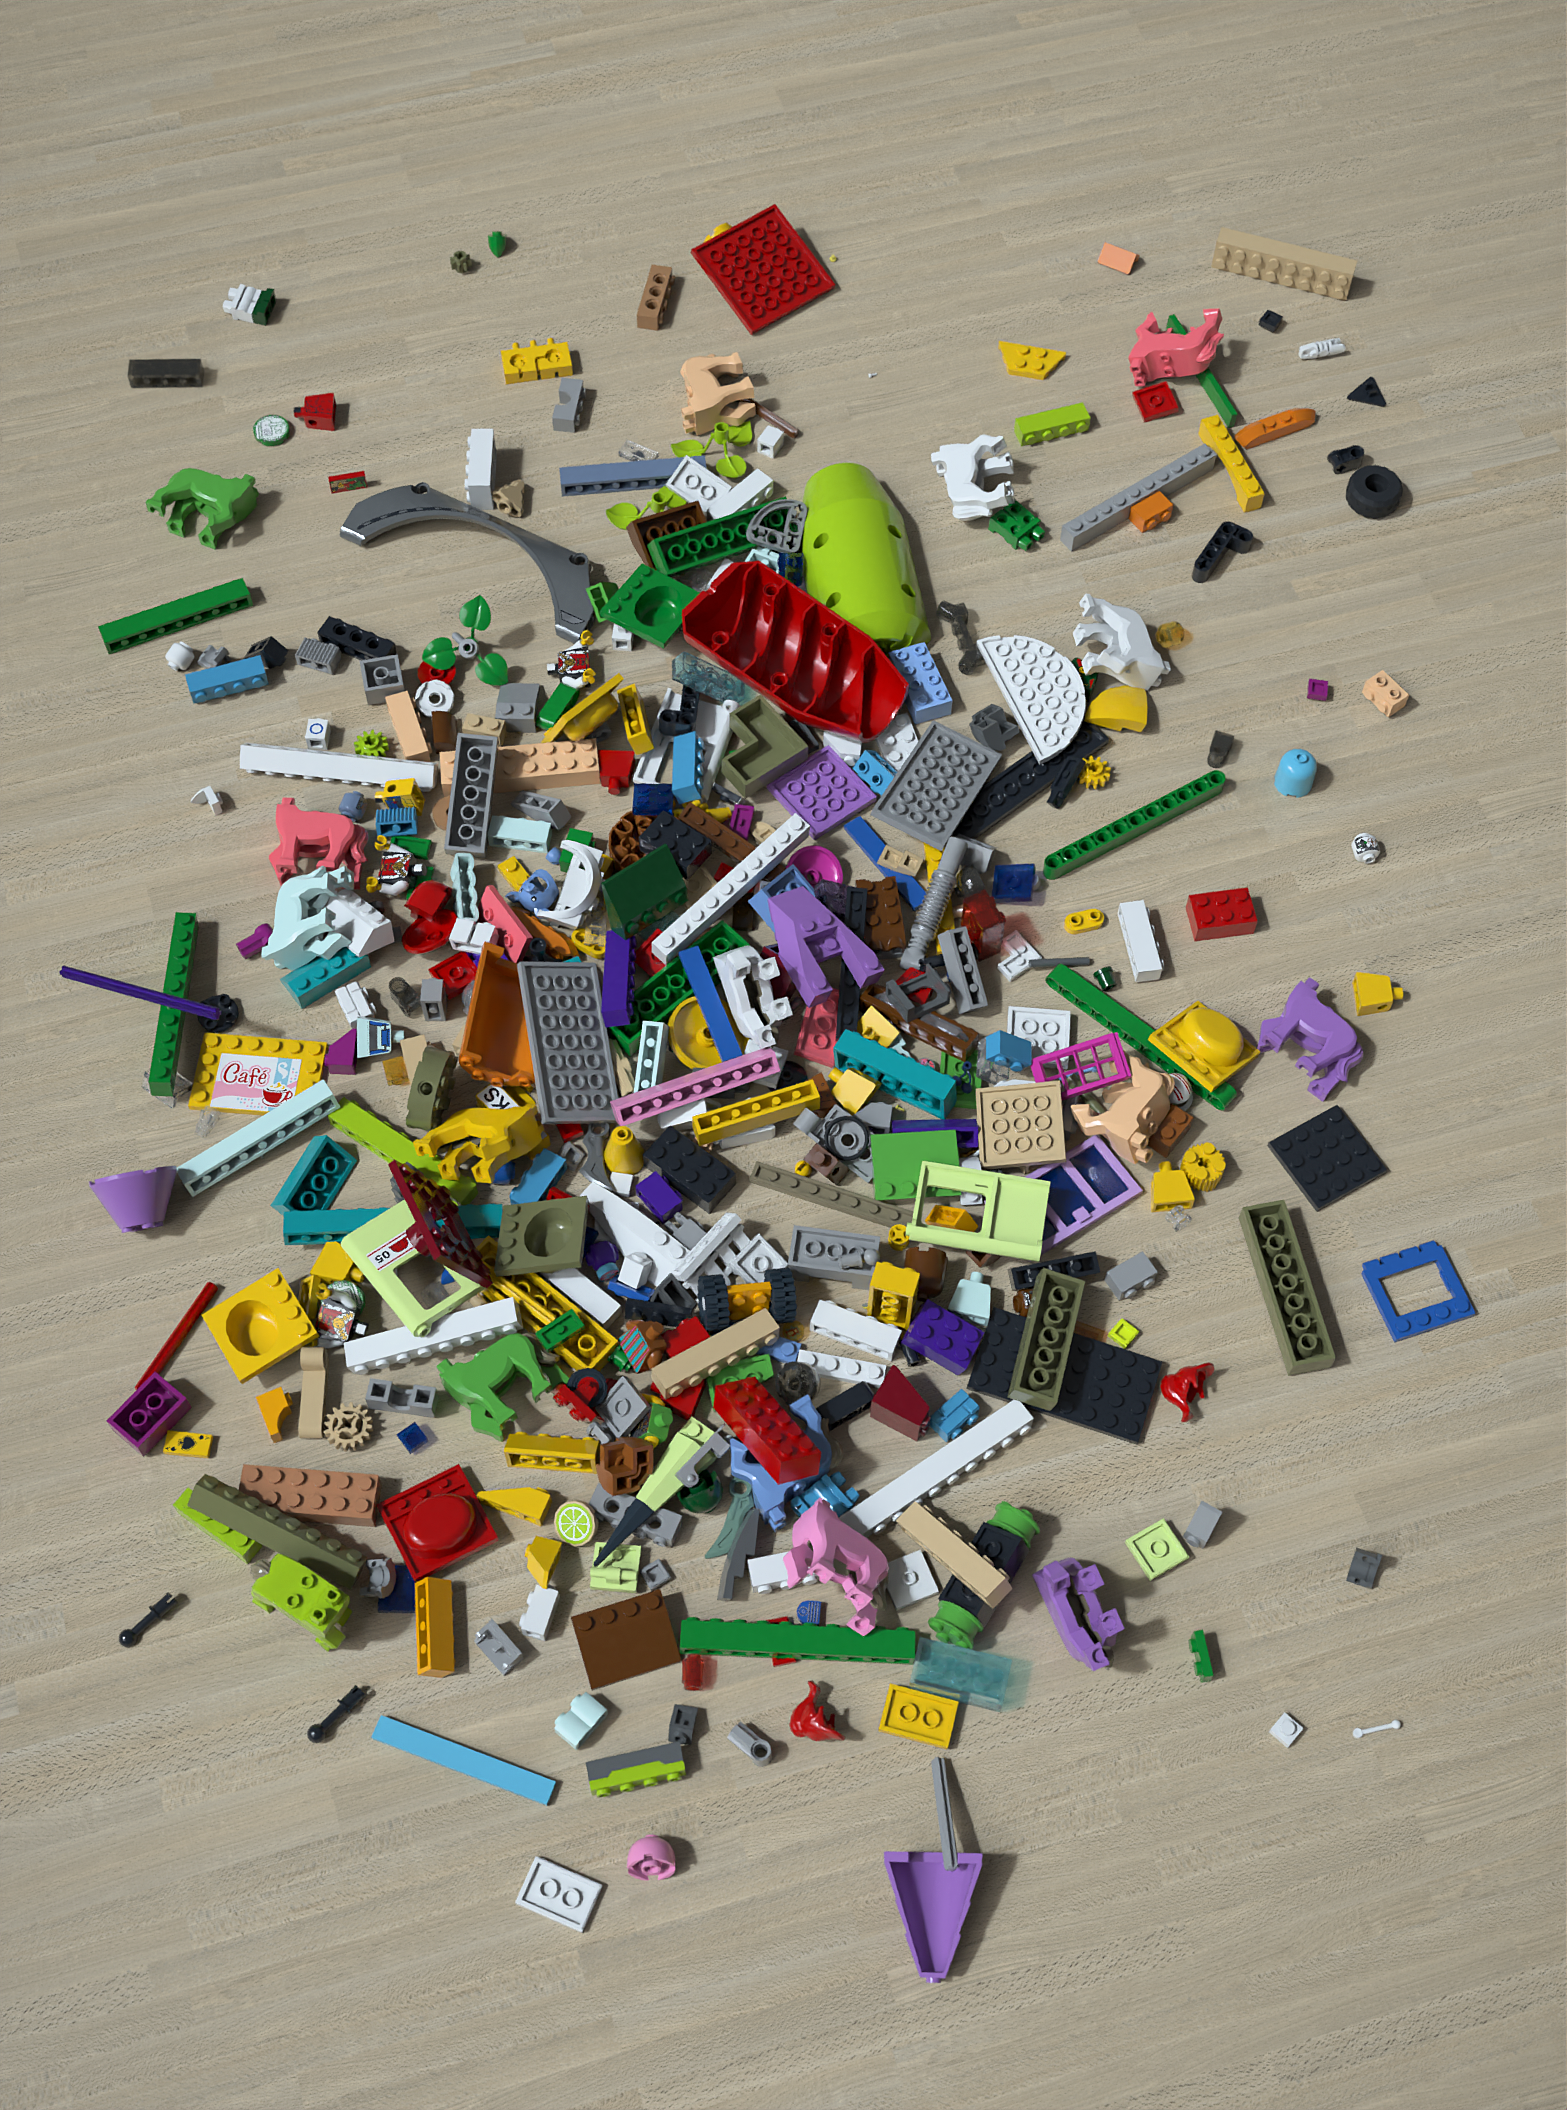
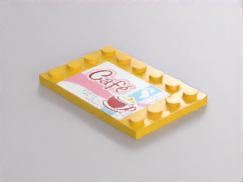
[188,1033,328,1116]

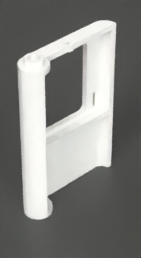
[633,688,741,804]

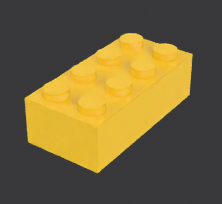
[867,1262,920,1331]

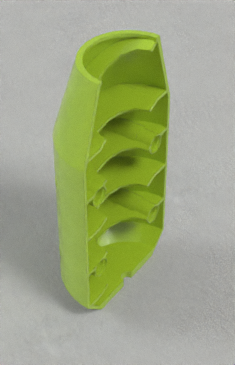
[799,463,931,658]

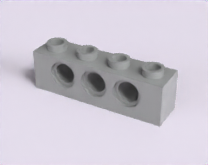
[589,1483,683,1547]

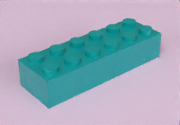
[833,1029,957,1119]

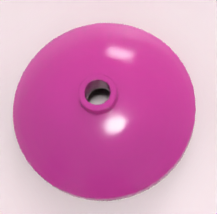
[786,845,843,896]

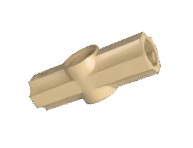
[608,1039,635,1097]

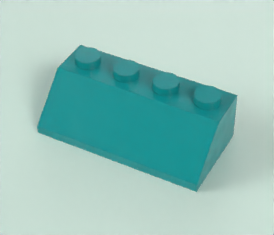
[280,947,371,1009]
[270,1135,357,1216]

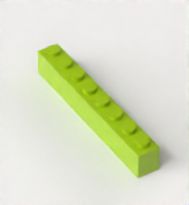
[327,1097,478,1206]

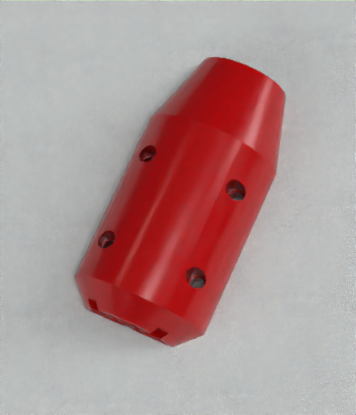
[682,561,909,743]

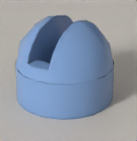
[546,847,562,865]

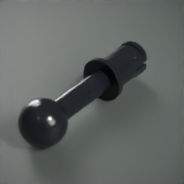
[118,1592,178,1648]
[307,1685,366,1743]

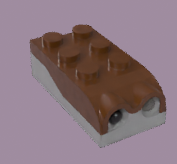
[855,876,906,960]

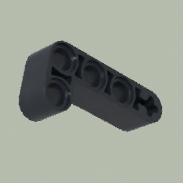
[1192,521,1253,583]
[659,668,702,736]

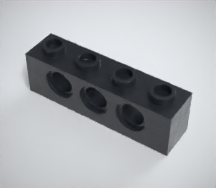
[317,616,397,661]
[1007,1251,1100,1290]

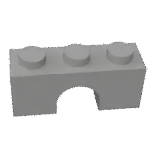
[552,378,587,433]
[365,1378,439,1418]

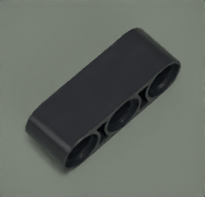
[816,1381,875,1432]

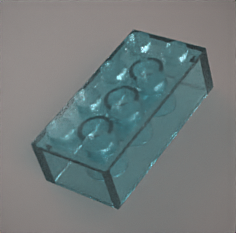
[909,1637,1012,1712]

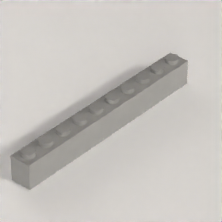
[1060,443,1216,552]

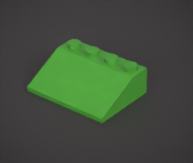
[870,1129,961,1200]

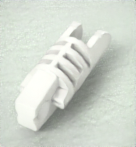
[1299,338,1346,359]

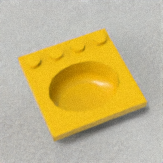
[540,673,624,743]
[1148,1001,1261,1092]
[202,1268,319,1384]

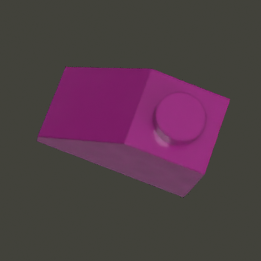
[325,1028,357,1075]

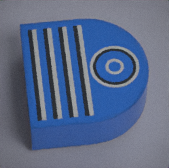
[797,1600,821,1626]

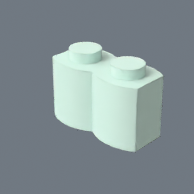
[554,1692,608,1751]

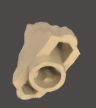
[491,479,525,517]

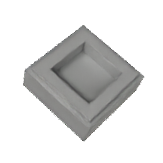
[639,1559,671,1592]

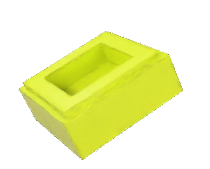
[1108,1318,1139,1349]

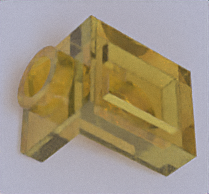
[382,1056,409,1086]

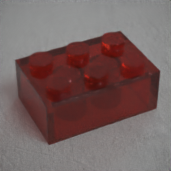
[960,890,1006,962]

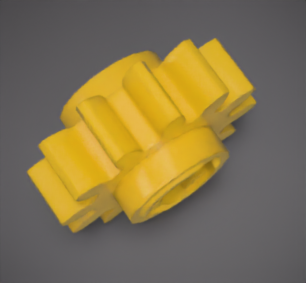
[1078,756,1111,789]

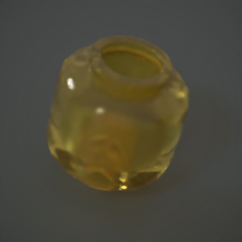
[1156,621,1185,648]

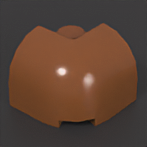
[596,1437,653,1496]

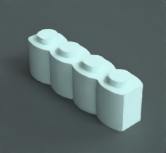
[450,853,479,923]

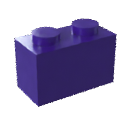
[635,1171,683,1225]

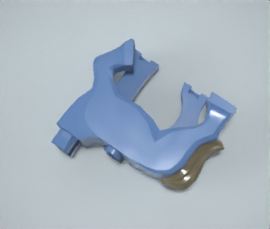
[730,1395,844,1532]

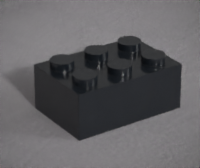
[639,810,712,881]

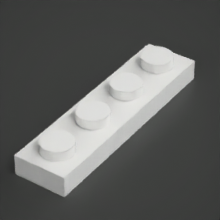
[795,1349,886,1388]

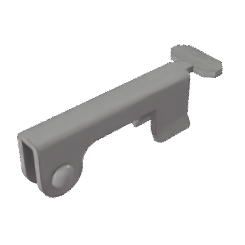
[675,1423,730,1487]

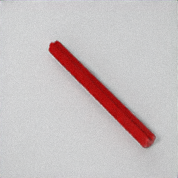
[135,1282,218,1390]

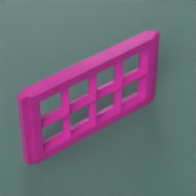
[1030,1032,1132,1101]

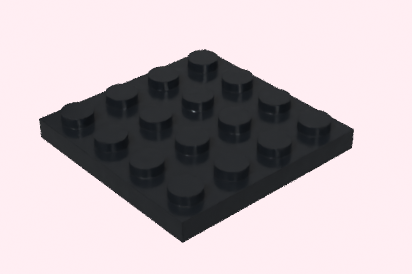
[1267,1105,1387,1212]

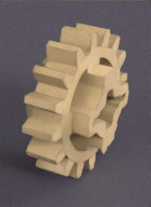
[323,1402,373,1452]

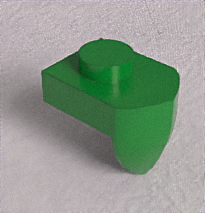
[488,231,507,258]

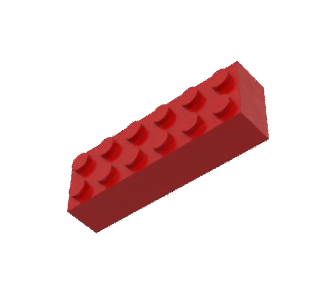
[713,1377,821,1485]

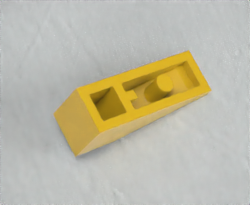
[477,1487,552,1526]

